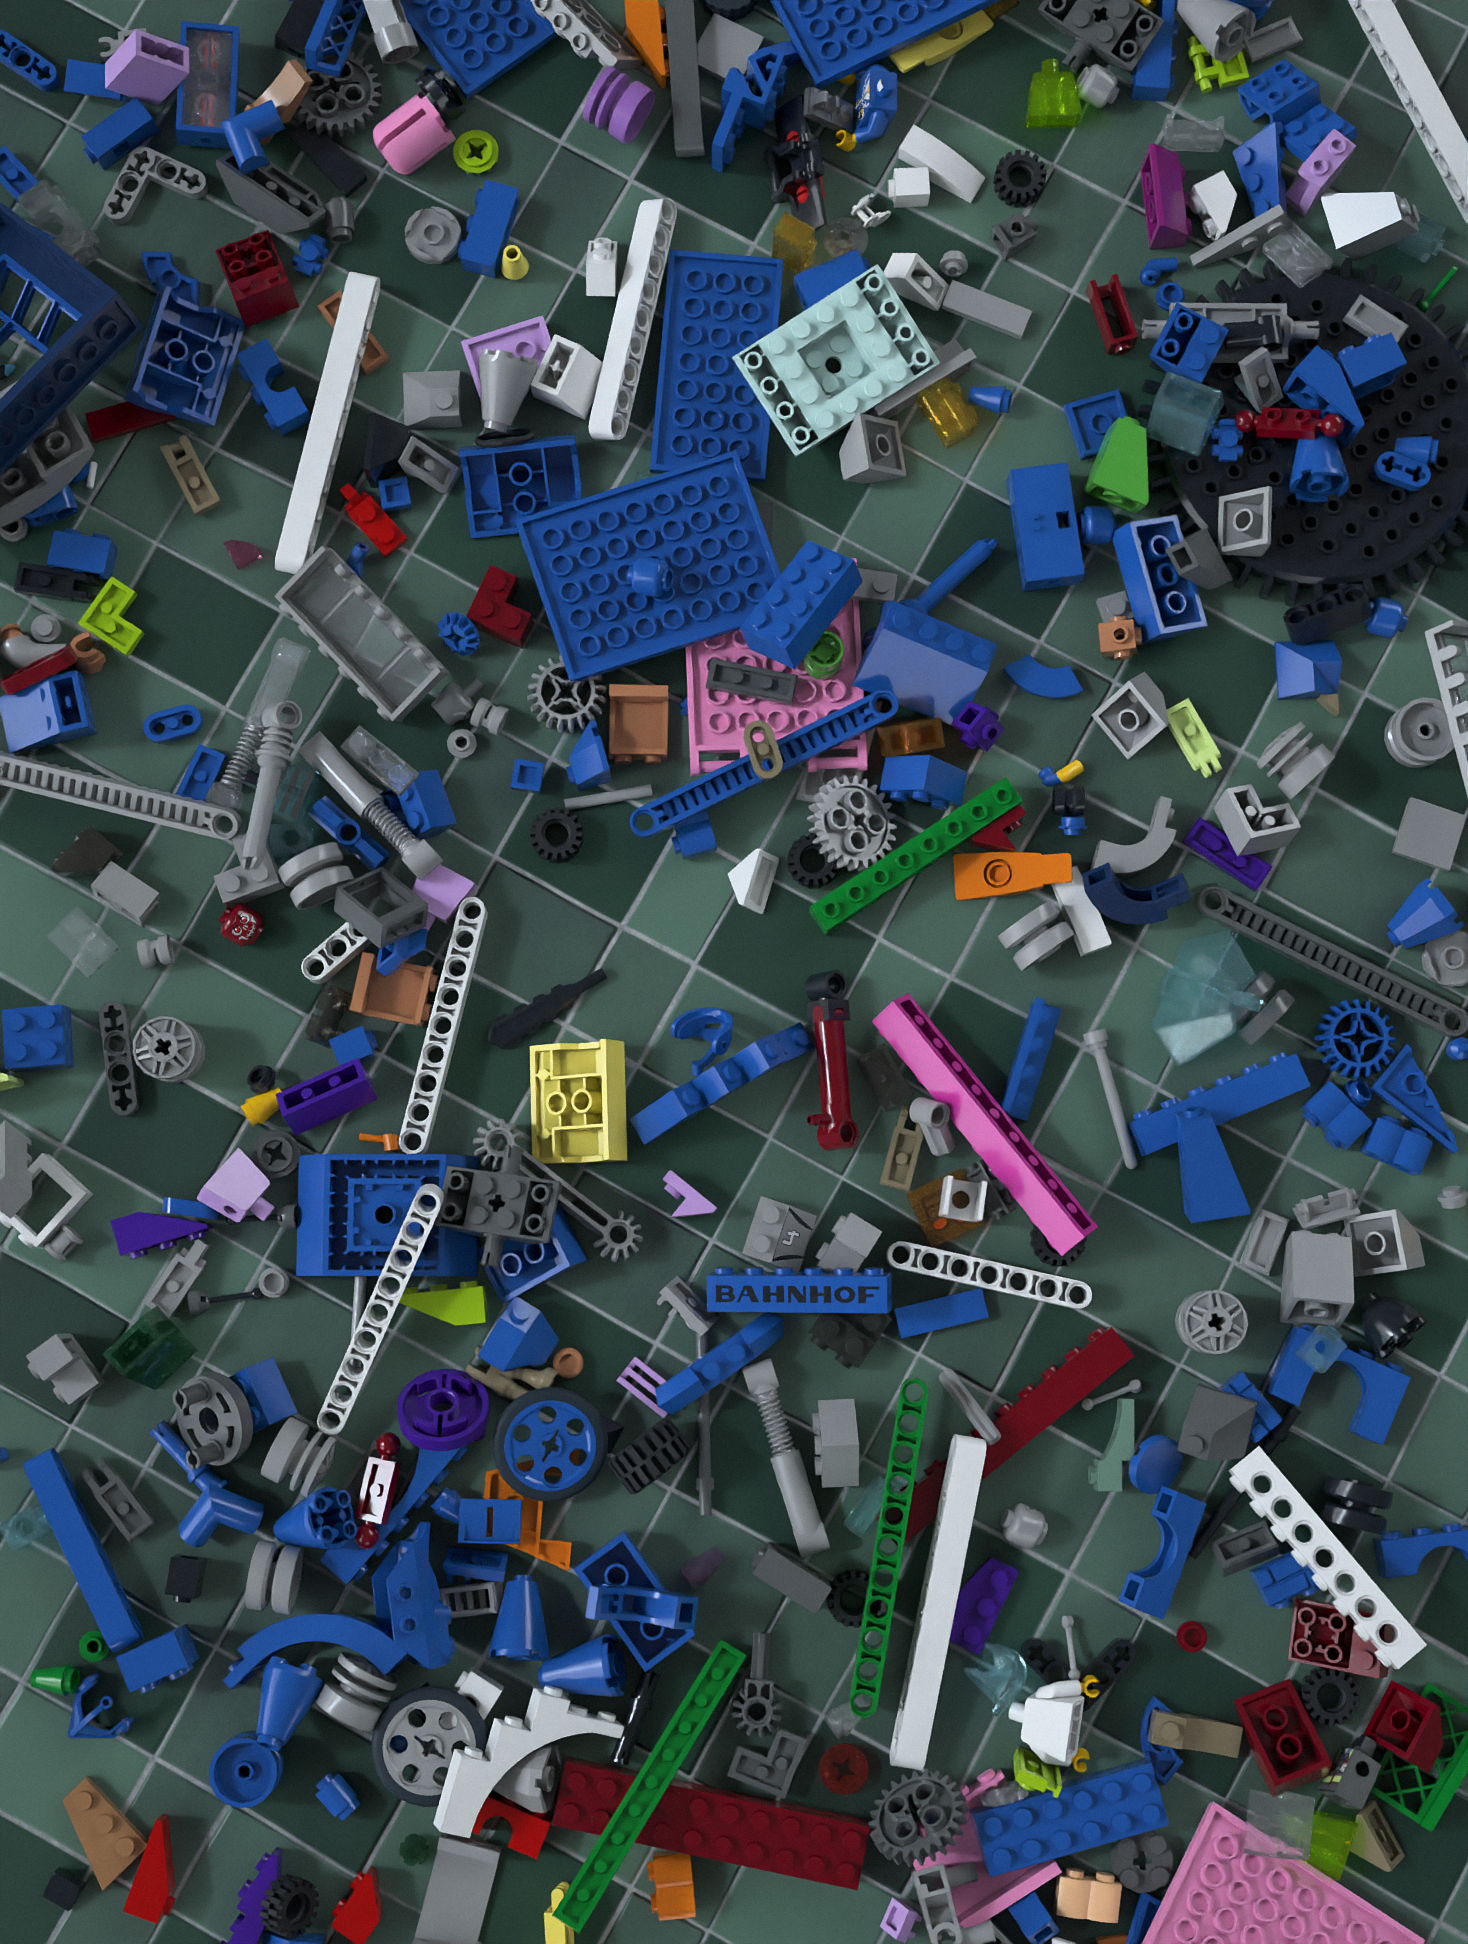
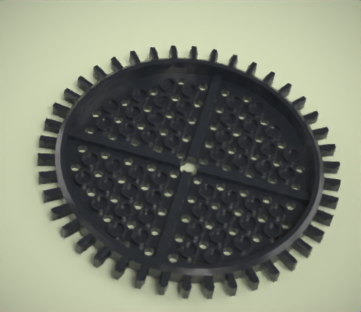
[1137,255,1468,606]

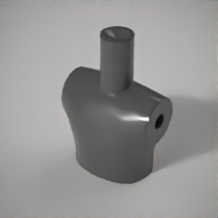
[431,678,485,728]

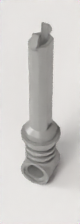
[242,700,302,871]

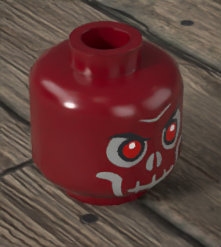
[218,903,265,947]

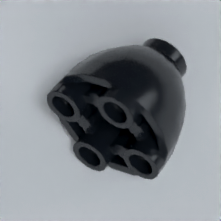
[1358,1292,1427,1360]

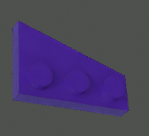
[949,1557,1019,1655]

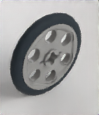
[371,1686,488,1807]

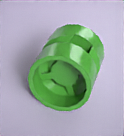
[803,631,844,680]

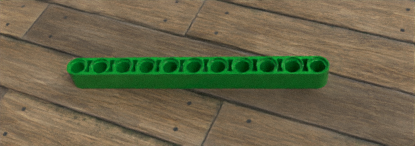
[850,1377,928,1718]

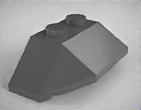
[216,150,326,234]

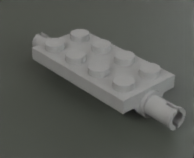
[1142,303,1319,363]

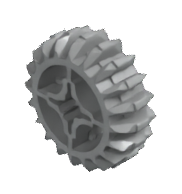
[527,655,606,733]

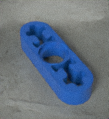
[0,30,60,92]

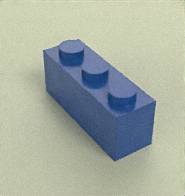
[458,180,521,279]

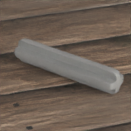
[939,1369,1001,1445]

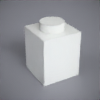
[888,167,930,208]

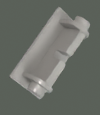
[1293,1187,1361,1230]

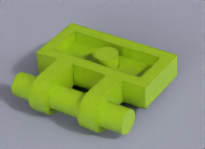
[1187,36,1249,93]

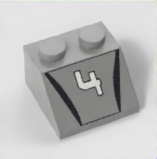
[742,1196,817,1272]

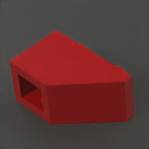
[331,1866,383,1944]

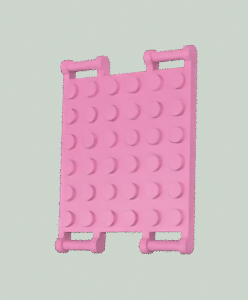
[686,558,867,776]

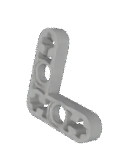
[104,146,209,225]

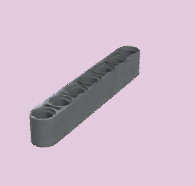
[665,0,705,158]

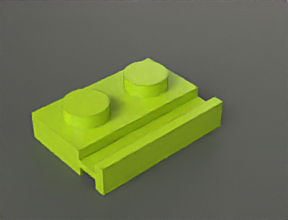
[1013,1746,1062,1798]

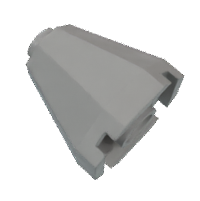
[492,1744,562,1813]

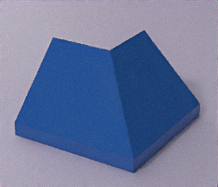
[1274,640,1342,700]

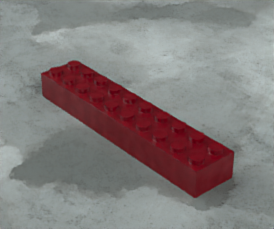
[552,1756,870,1891]

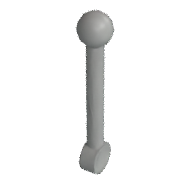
[1082,1379,1142,1410]
[1062,1616,1080,1680]

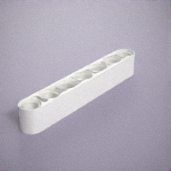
[886,1241,1092,1308]

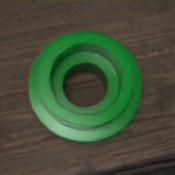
[79,1630,110,1662]

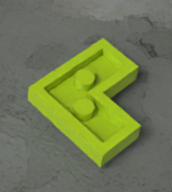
[78,576,145,657]

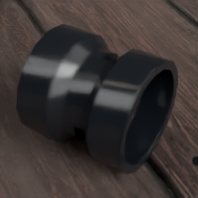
[1052,786,1085,816]

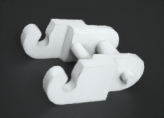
[851,193,891,228]

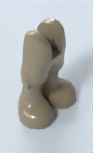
[465,1345,558,1400]

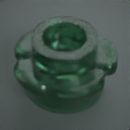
[398,1834,429,1866]

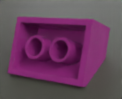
[1140,144,1192,250]

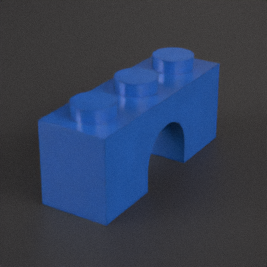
[236,338,311,437]

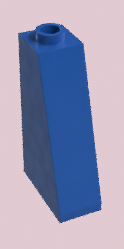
[1175,1106,1250,1223]

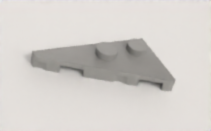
[1189,204,1298,268]

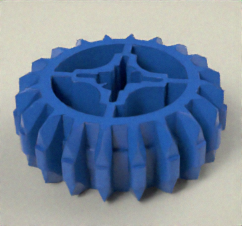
[1314,999,1397,1079]

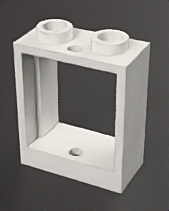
[0,1153,93,1248]

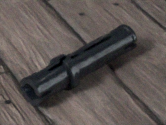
[610,1669,661,1765]

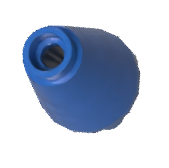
[274,1487,357,1550]
[256,1656,324,1752]

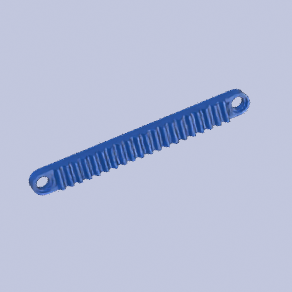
[630,690,899,838]

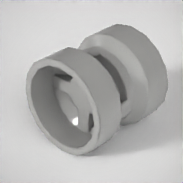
[470,697,509,736]
[137,934,175,969]

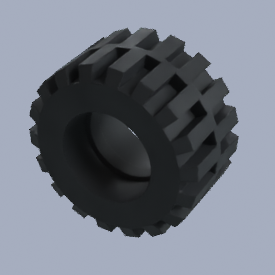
[608,1417,691,1494]

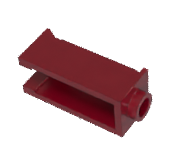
[1086,274,1138,355]

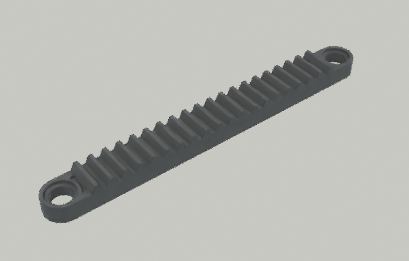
[1197,886,1468,1037]

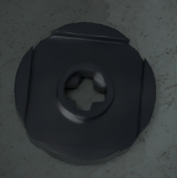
[415,65,466,120]

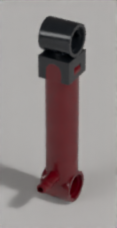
[805,970,859,1151]

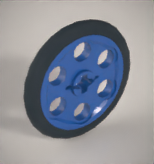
[492,1387,608,1501]

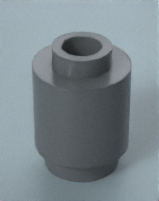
[324,197,355,244]

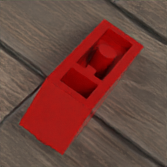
[122,1814,176,1924]

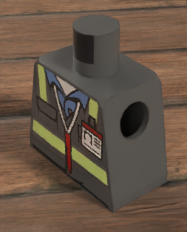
[1316,1735,1381,1810]

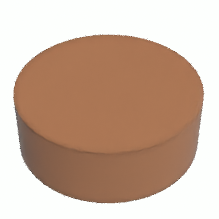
[553,1348,584,1378]

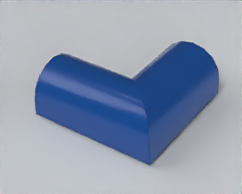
[220,100,285,175]
[179,1483,264,1547]

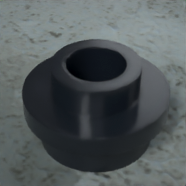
[247,1065,276,1094]

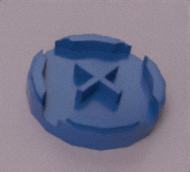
[1129,1434,1183,1495]

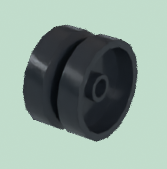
[1317,1476,1394,1535]

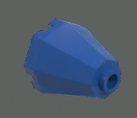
[1386,878,1464,949]

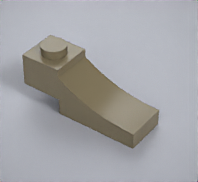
[1147,1708,1243,1758]

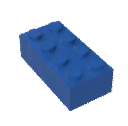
[740,540,863,670]
[574,1530,696,1672]

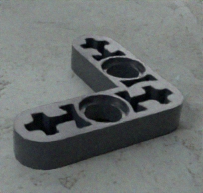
[1021,1637,1137,1712]

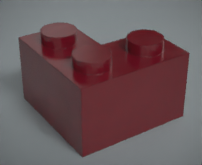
[466,565,534,649]

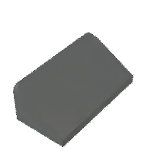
[1210,1520,1279,1577]

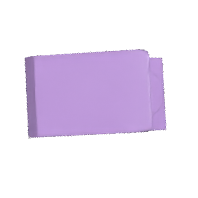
[663,1170,717,1218]

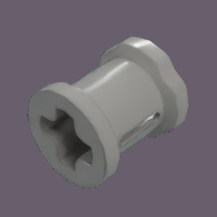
[43,1224,84,1264]

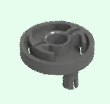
[173,1372,253,1469]

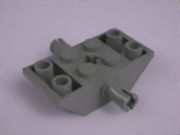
[1037,0,1165,74]
[435,1145,561,1268]

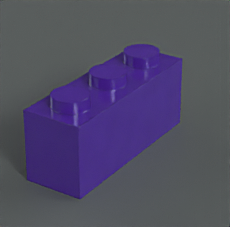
[276,1058,378,1136]

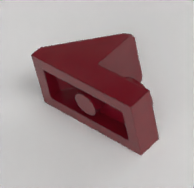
[969,804,1027,852]

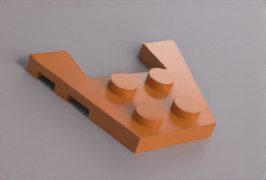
[484,1449,580,1570]

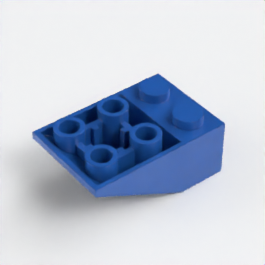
[0,670,97,754]

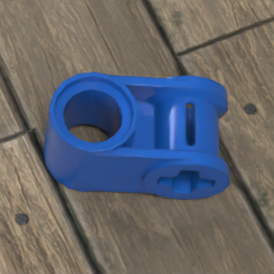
[23,484,78,527]

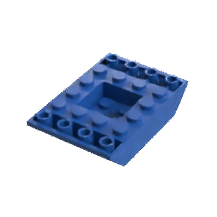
[296,1154,479,1276]

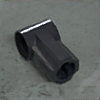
[1223,315,1283,352]

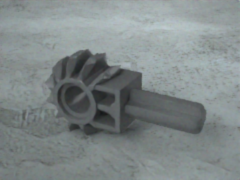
[731,1632,783,1738]

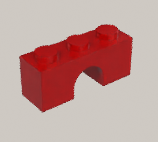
[472,1791,553,1859]

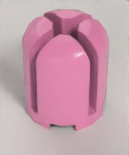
[372,91,456,175]

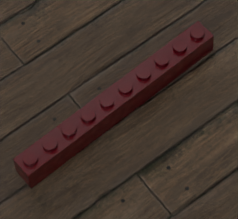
[874,1326,1135,1546]

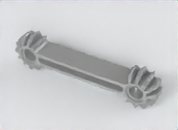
[473,1119,643,1262]

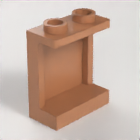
[608,684,669,765]
[349,952,439,1028]

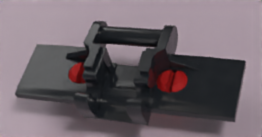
[763,94,827,240]

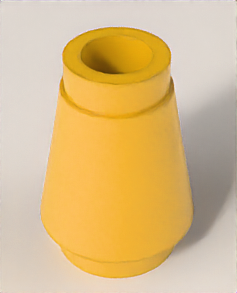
[240,1087,282,1126]

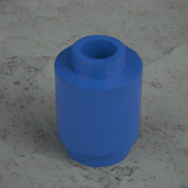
[315,1772,360,1821]

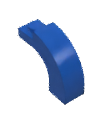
[585,1584,699,1629]

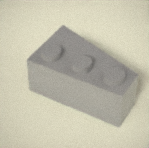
[0,1120,32,1219]

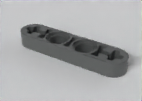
[99,1001,140,1116]

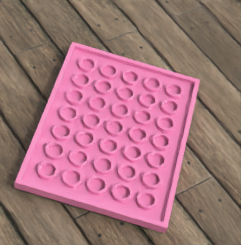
[1142,1802,1425,1944]

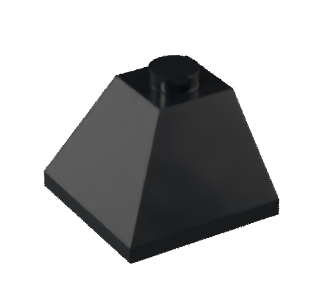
[363,413,412,488]

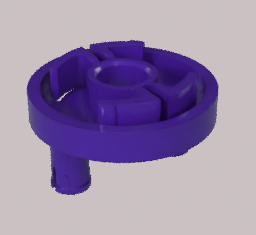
[397,1369,490,1451]

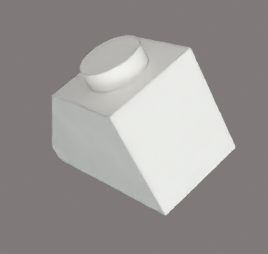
[883,253,950,311]

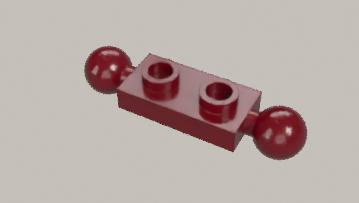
[1234,407,1345,440]
[354,1432,401,1549]

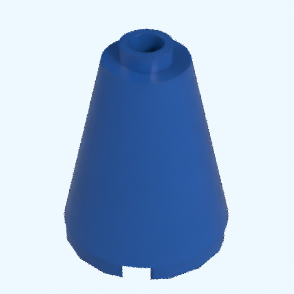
[1289,418,1350,502]
[488,1575,550,1661]
[538,1633,626,1697]

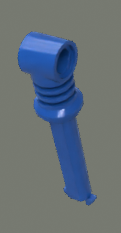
[863,537,998,650]

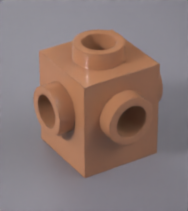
[1098,616,1143,660]

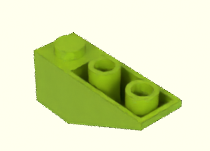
[399,1281,488,1326]

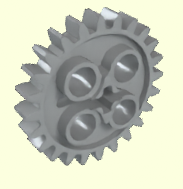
[807,775,897,871]

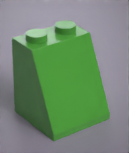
[1082,416,1149,514]

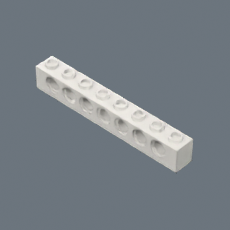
[1229,1446,1427,1669]

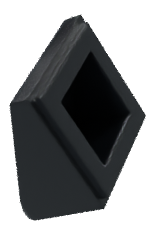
[43,1867,86,1911]

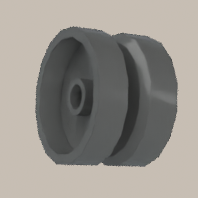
[1219,970,1295,1046]

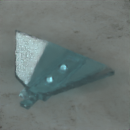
[1152,929,1264,1067]

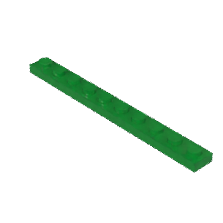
[552,1639,747,1934]

